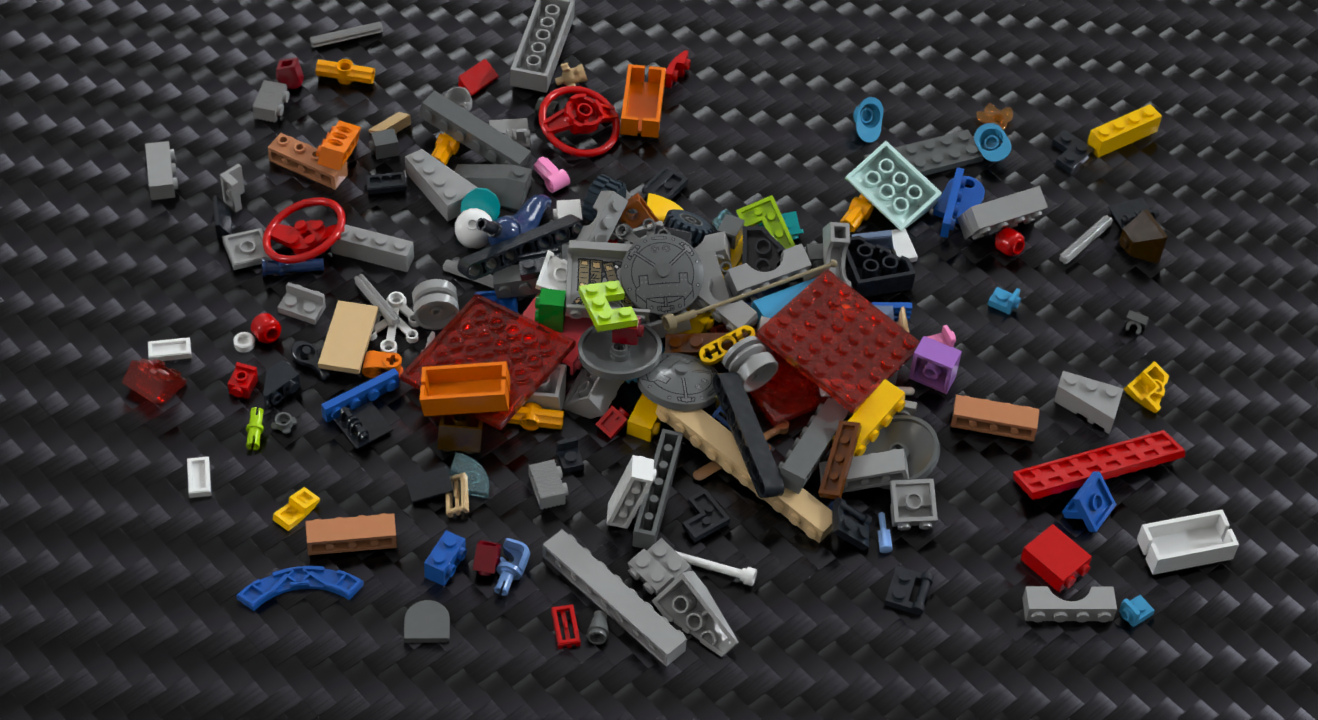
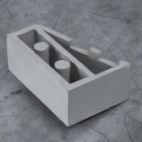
[1054,371,1123,435]

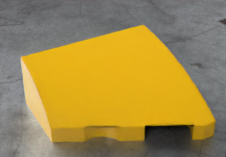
[647,193,683,222]
[1123,361,1169,413]

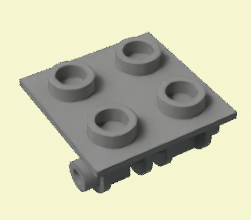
[489,118,531,148]

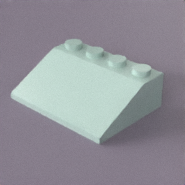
[845,141,942,231]

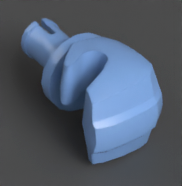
[494,538,530,596]

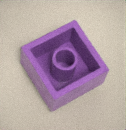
[909,336,962,394]

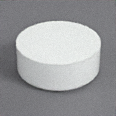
[233,332,255,353]

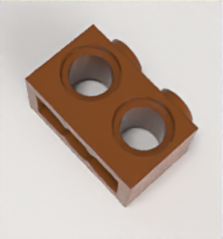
[620,193,659,229]

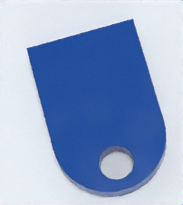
[933,176,985,224]

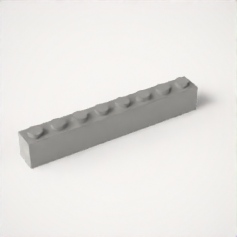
[543,529,687,667]

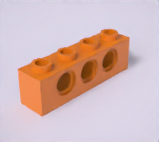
[316,120,361,171]

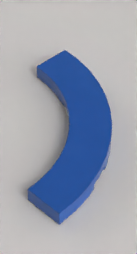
[236,566,364,611]

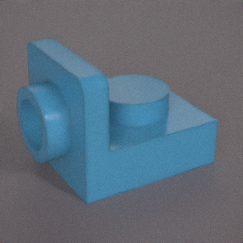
[988,287,1021,314]
[1119,595,1155,627]

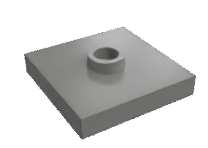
[222,228,272,270]

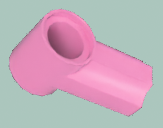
[534,157,570,193]

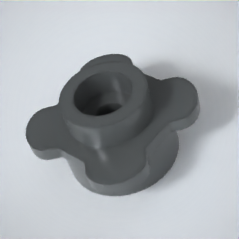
[271,412,297,434]

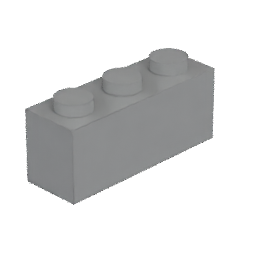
[145,141,178,200]

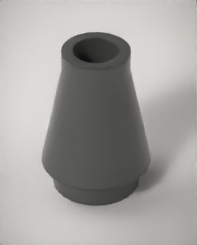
[587,610,609,644]

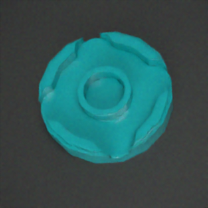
[461,188,500,221]

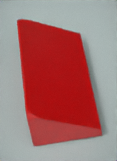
[458,59,499,96]

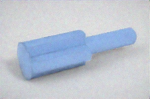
[877,512,893,553]

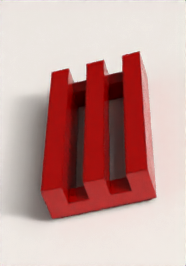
[551,604,581,649]

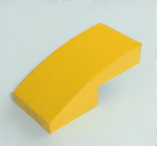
[272,487,320,531]

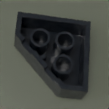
[742,226,803,288]
[845,236,916,299]

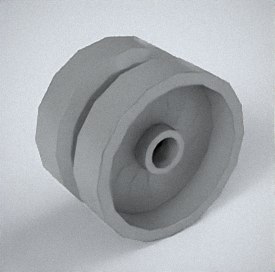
[412,279,459,330]

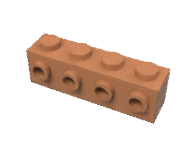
[268,133,348,190]
[951,395,1039,441]
[306,513,397,555]

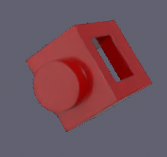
[228,362,258,399]

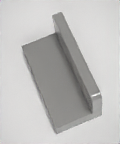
[220,164,245,213]

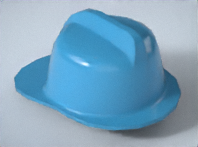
[853,97,884,142]
[974,123,1012,162]

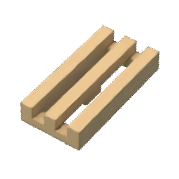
[445,472,469,518]

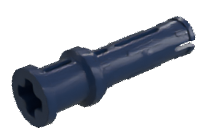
[262,258,324,277]

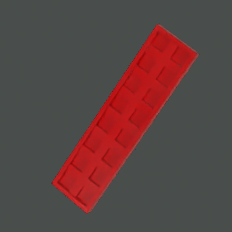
[1013,430,1185,500]

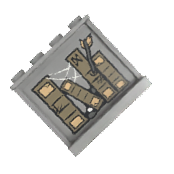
[565,240,650,323]

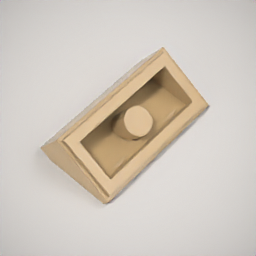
[369,112,411,133]

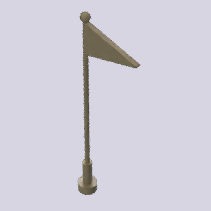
[662,260,838,332]

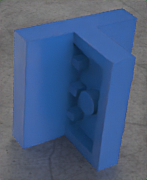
[1062,472,1116,532]

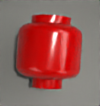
[995,228,1025,256]
[251,313,281,344]

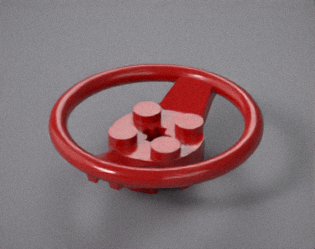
[538,86,620,157]
[262,197,346,264]

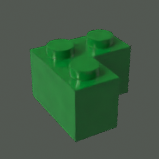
[535,288,566,333]

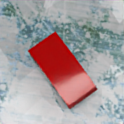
[664,50,691,88]

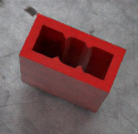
[1020,524,1092,593]

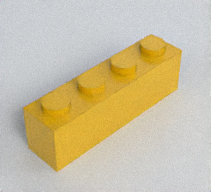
[1087,104,1162,158]
[832,379,906,457]

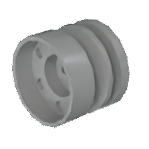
[722,336,779,392]

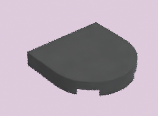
[404,600,450,643]

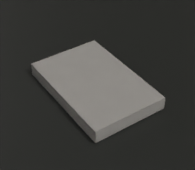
[689,250,730,315]

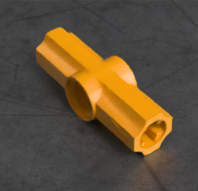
[315,59,375,84]
[431,132,460,165]
[840,194,874,232]
[498,402,564,431]

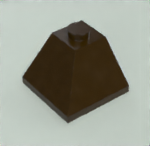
[1119,209,1168,264]

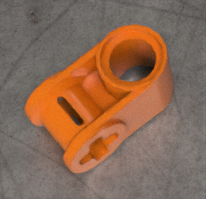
[362,350,403,378]

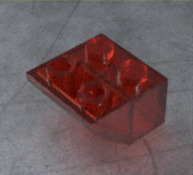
[122,359,187,403]

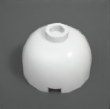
[455,208,492,249]

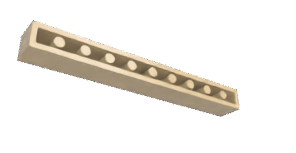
[656,405,832,543]

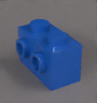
[424,530,467,586]

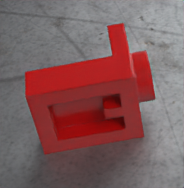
[596,405,629,439]

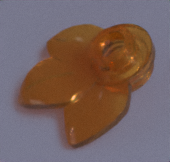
[976,103,1013,130]

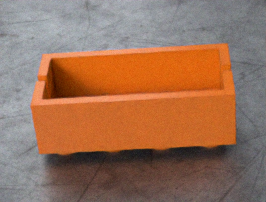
[620,64,666,138]
[420,361,510,416]

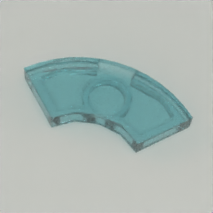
[451,452,489,498]

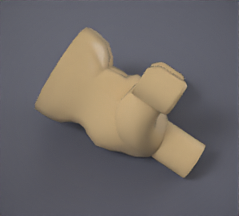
[555,63,588,86]

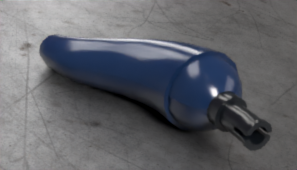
[476,194,551,255]

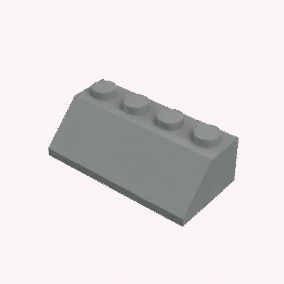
[563,367,625,419]

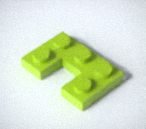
[736,195,796,249]
[578,280,638,332]

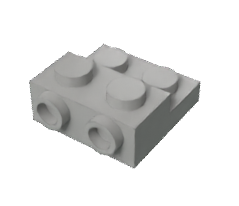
[890,479,938,530]
[628,538,692,596]

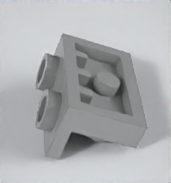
[277,282,326,325]

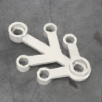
[370,291,419,353]

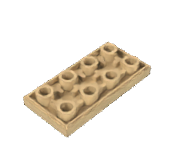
[318,300,379,374]

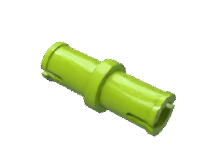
[246,407,264,450]

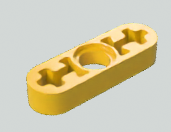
[699,325,756,366]

